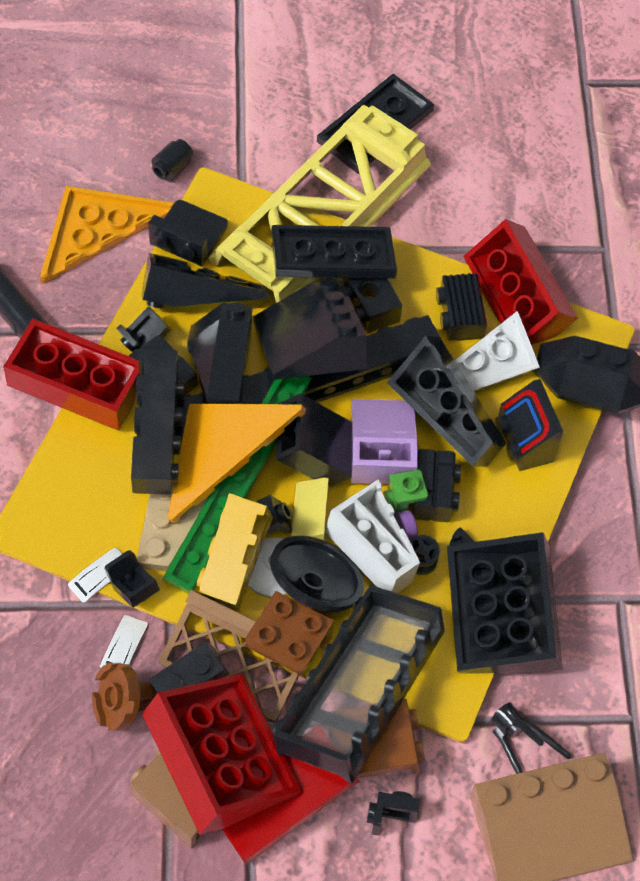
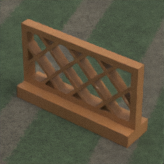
[158,590,300,722]

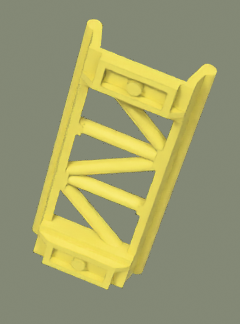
[208,104,431,303]

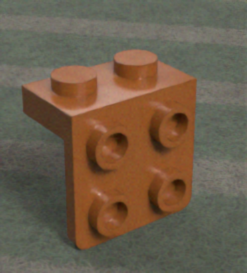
[245,591,334,674]

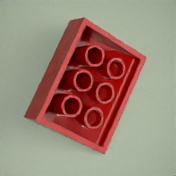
[142,674,302,835]

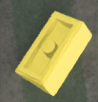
[292,478,329,540]

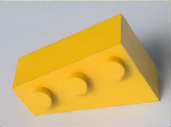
[197,493,273,609]

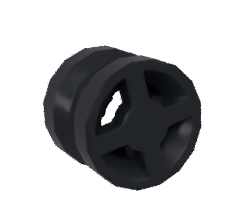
[410,535,440,575]

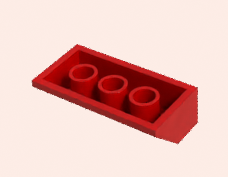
[463,219,578,345]
[3,318,140,431]

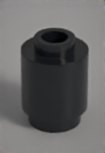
[151,139,194,181]

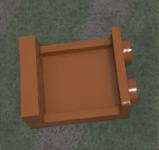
[328,698,425,779]

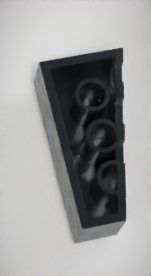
[387,335,507,467]
[131,349,184,495]

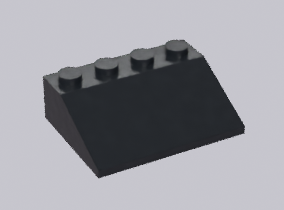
[253,278,367,380]
[447,532,563,673]

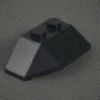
[533,335,640,414]

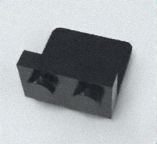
[148,200,228,267]

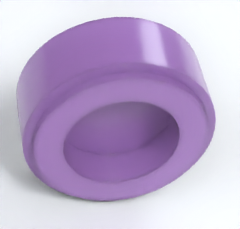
[394,510,418,541]

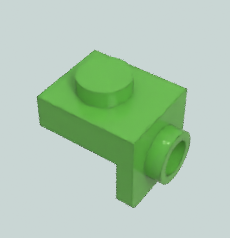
[383,470,428,514]

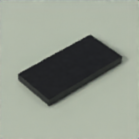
[316,74,434,174]
[271,225,397,279]

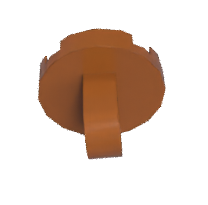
[92,663,156,731]

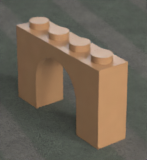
[130,726,273,849]

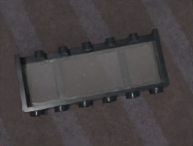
[273,585,445,785]

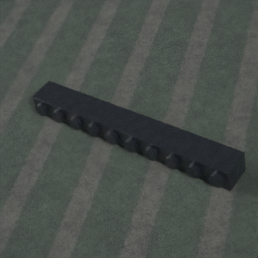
[175,315,443,444]

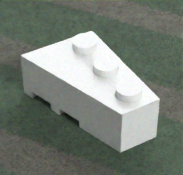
[324,480,420,593]

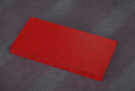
[222,725,360,865]

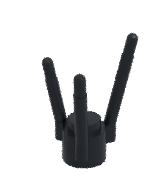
[491,702,571,774]

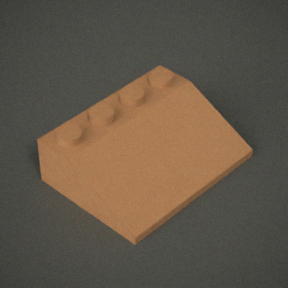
[470,752,633,881]

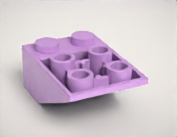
[351,399,417,484]

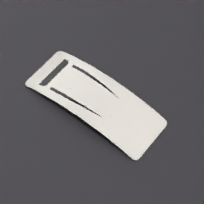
[68,548,122,603]
[100,615,148,668]

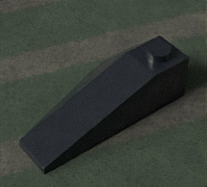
[142,253,269,309]
[187,303,253,404]

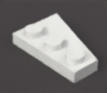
[455,311,540,392]

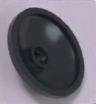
[270,535,364,612]

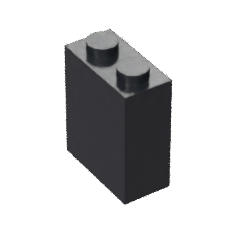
[276,393,352,487]

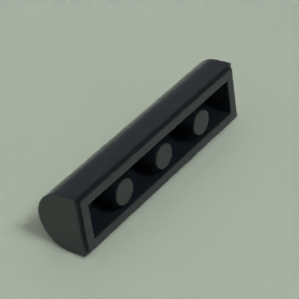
[0,266,50,338]

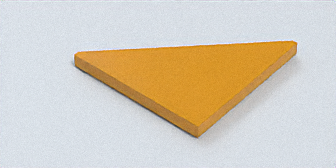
[40,186,175,283]
[167,404,306,523]

